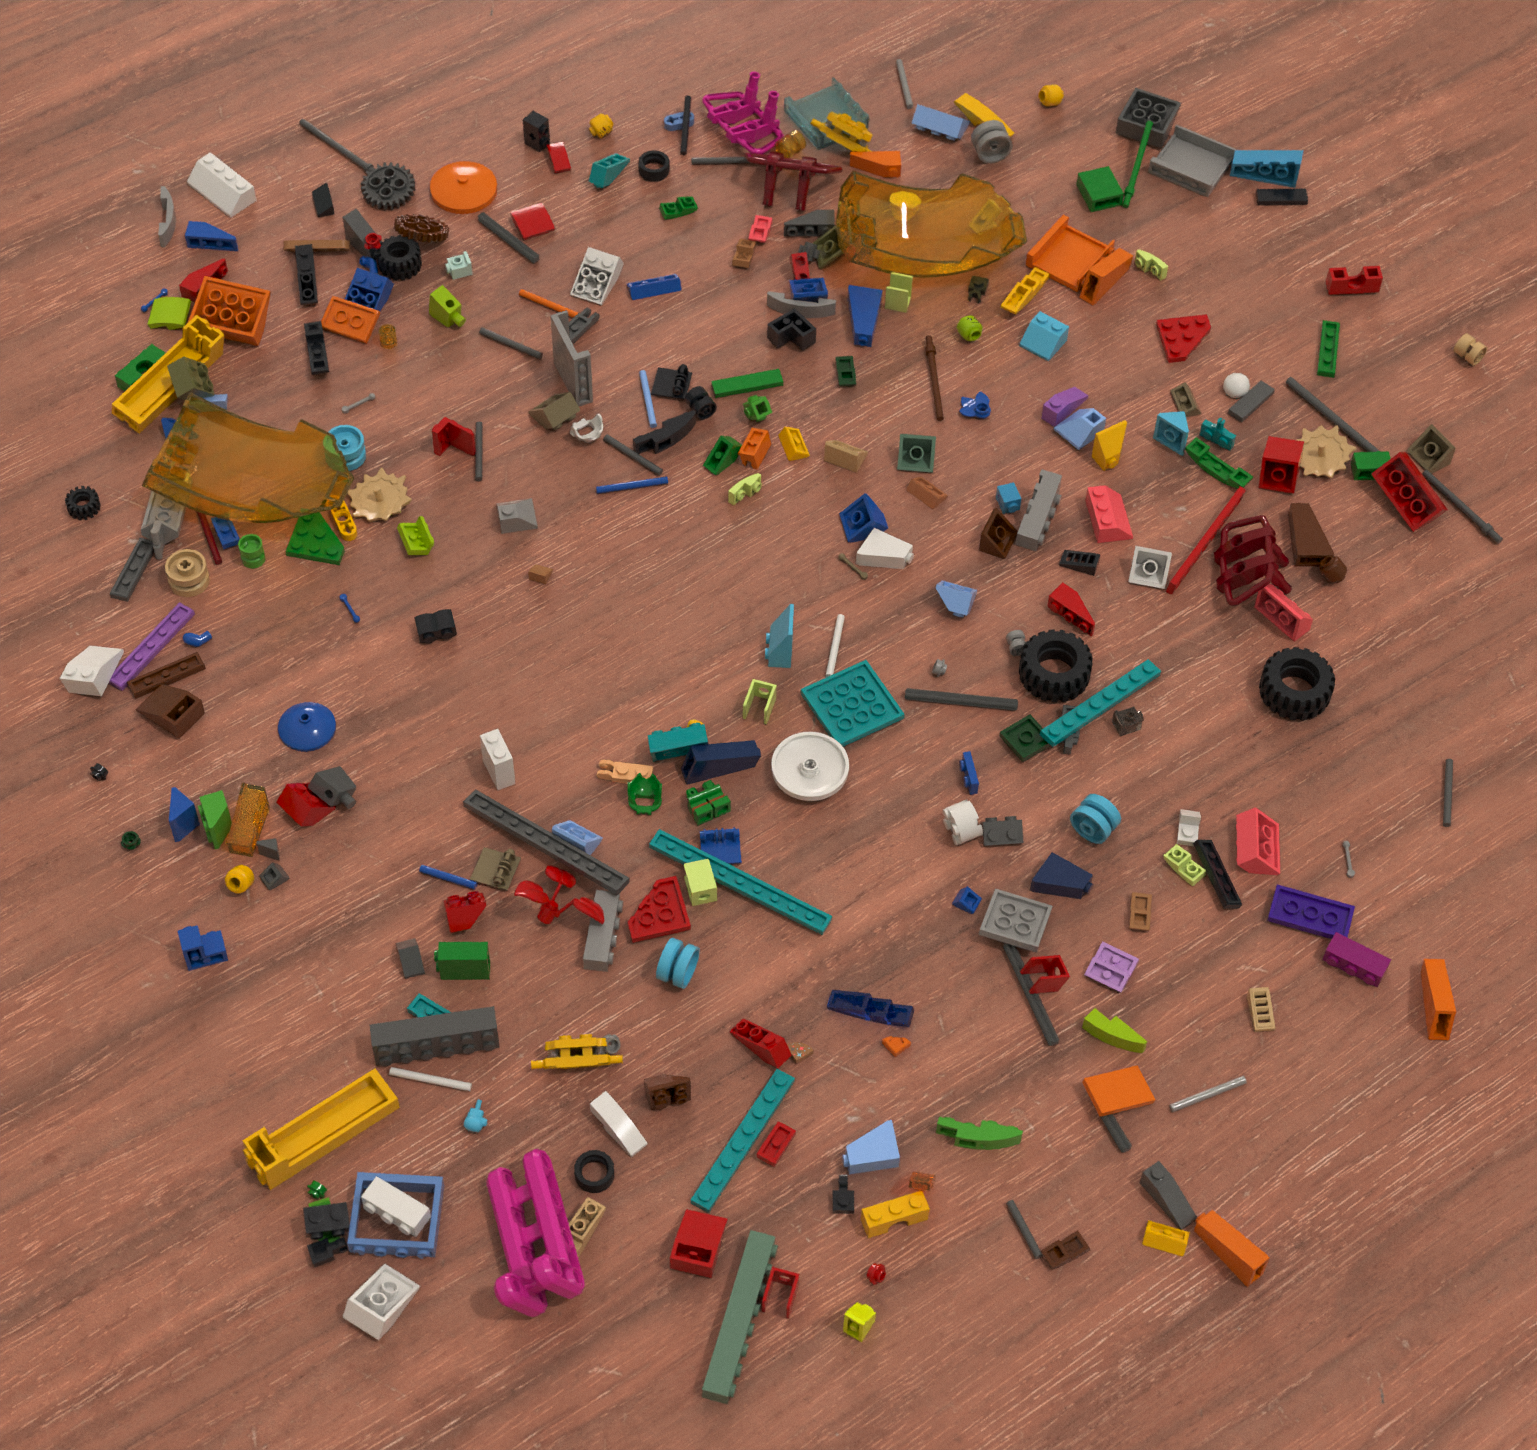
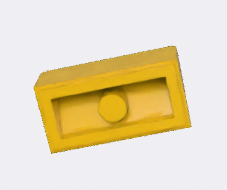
[778,427,810,461]
[1142,1220,1190,1256]

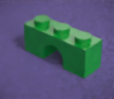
[115,344,166,392]

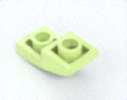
[1134,250,1168,280]
[728,473,762,505]
[1163,844,1206,886]

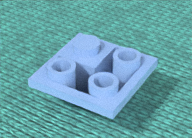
[1054,408,1106,450]

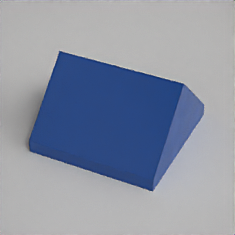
[789,278,828,303]
[169,787,200,842]

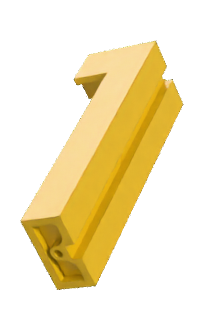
[112,315,224,434]
[242,1068,400,1190]

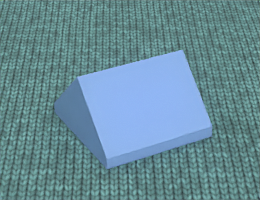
[552,820,603,855]

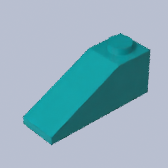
[589,153,630,188]

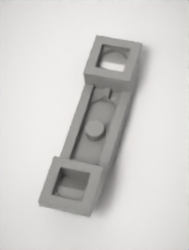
[159,186,176,247]
[767,291,836,318]

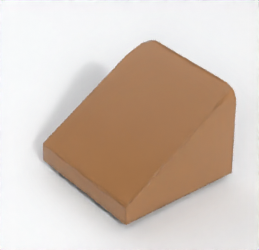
[528,564,553,585]

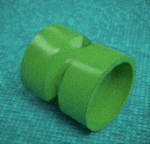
[238,534,266,569]

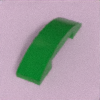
[1185,437,1253,488]

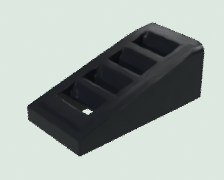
[1059,550,1101,576]

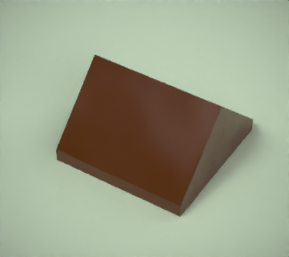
[979,507,1018,559]

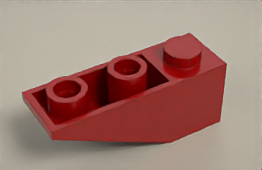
[179,258,228,303]
[1047,582,1095,636]
[729,1018,792,1068]

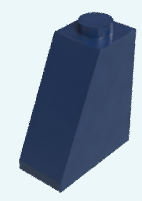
[1030,852,1093,899]

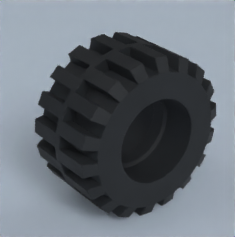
[377,235,422,281]

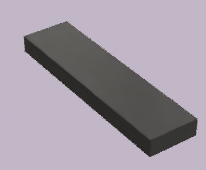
[110,538,154,602]

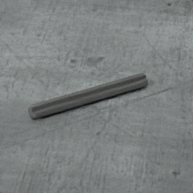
[478,212,540,263]

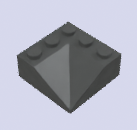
[1116,88,1181,149]

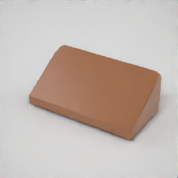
[907,476,948,509]

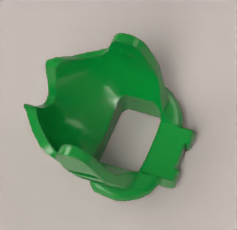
[627,773,662,815]

